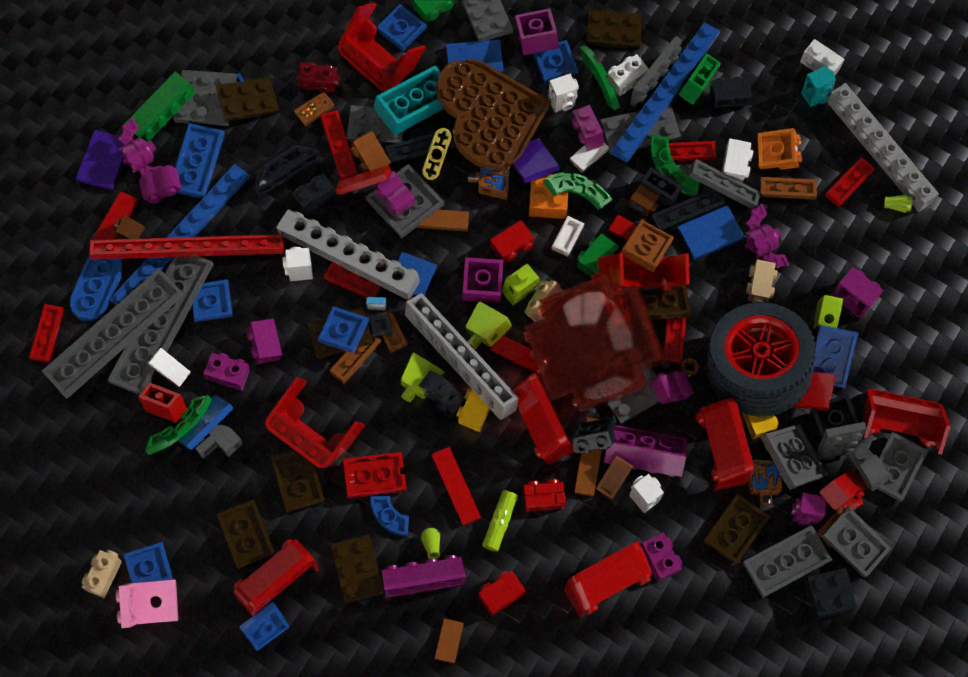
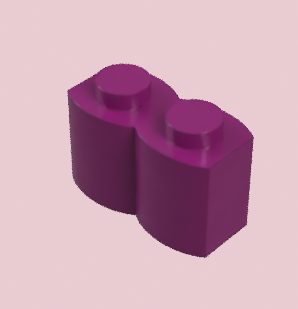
[139,165,181,204]
[374,171,415,216]
[651,370,695,404]

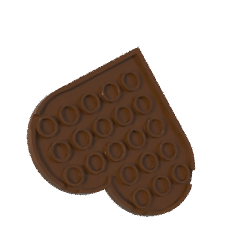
[436,59,551,170]

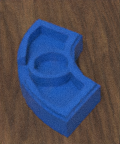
[370,496,409,537]

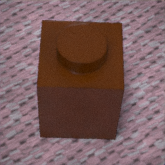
[629,184,659,217]
[113,215,145,239]

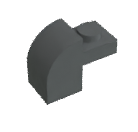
[195,425,243,459]
[847,443,888,491]

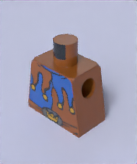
[468,167,510,200]
[747,460,783,506]

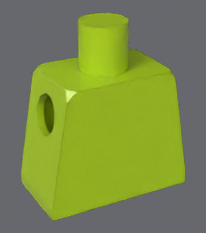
[501,264,541,306]
[814,295,843,331]
[466,301,512,350]
[401,353,445,403]

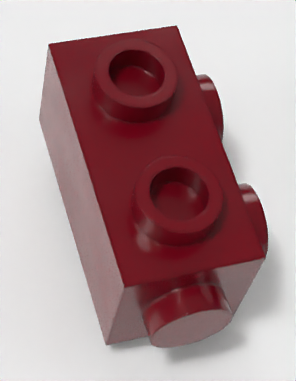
[297,62,340,93]

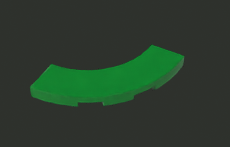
[579,45,620,110]
[650,135,700,197]
[543,172,612,210]
[145,395,212,455]

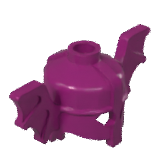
[118,118,162,177]
[744,204,789,269]

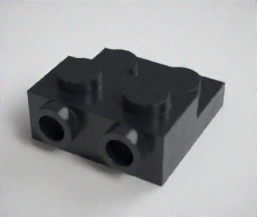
[570,416,617,454]

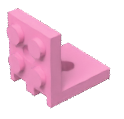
[116,579,178,628]

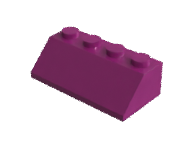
[604,425,687,477]
[382,555,465,598]

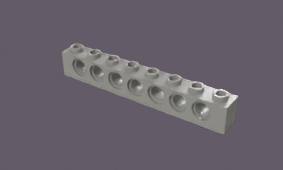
[827,83,939,212]
[276,210,420,300]
[405,293,518,420]

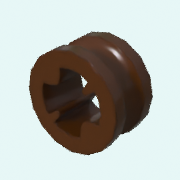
[680,358,699,377]

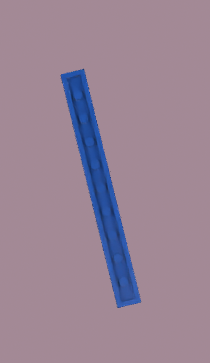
[612,22,720,163]
[109,164,250,306]

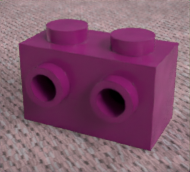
[571,105,604,151]
[246,319,282,364]
[203,353,250,391]
[791,493,826,526]
[641,533,682,582]

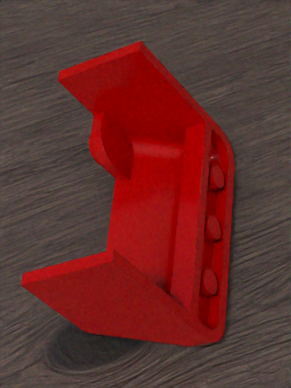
[338,3,426,92]
[597,253,690,291]
[512,373,574,465]
[266,377,365,468]
[862,389,950,455]
[695,397,754,491]
[233,539,319,617]
[564,541,652,618]

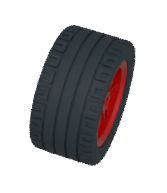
[707,302,816,417]

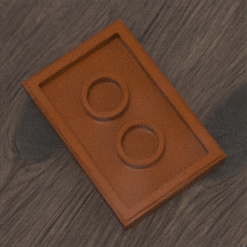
[620,220,674,272]

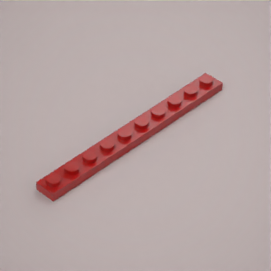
[90,234,284,260]

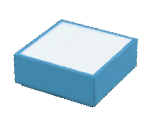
[366,297,387,311]

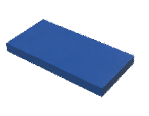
[175,123,225,199]

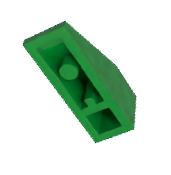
[678,53,721,105]

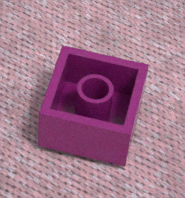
[515,8,559,55]
[462,257,503,304]
[831,267,884,319]

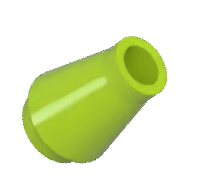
[884,194,912,213]
[421,528,440,559]

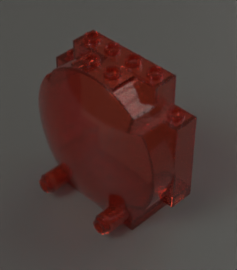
[523,275,666,412]

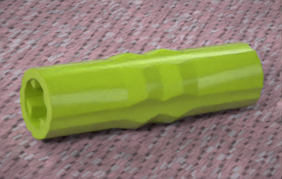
[482,490,518,552]

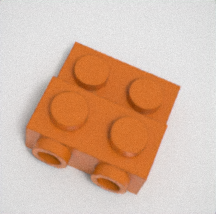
[758,128,802,170]

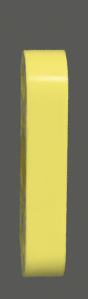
[422,128,451,180]

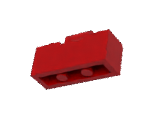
[820,469,868,510]

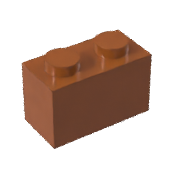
[351,131,391,173]

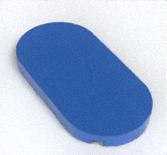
[70,256,123,322]

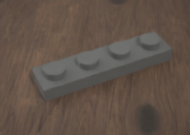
[689,159,761,210]

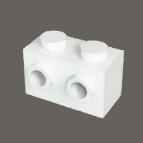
[800,39,844,75]
[606,54,649,96]
[548,74,579,112]
[722,139,753,183]
[283,247,313,281]
[629,474,664,513]

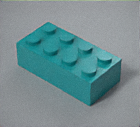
[373,65,444,136]

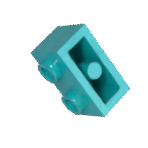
[801,66,836,107]

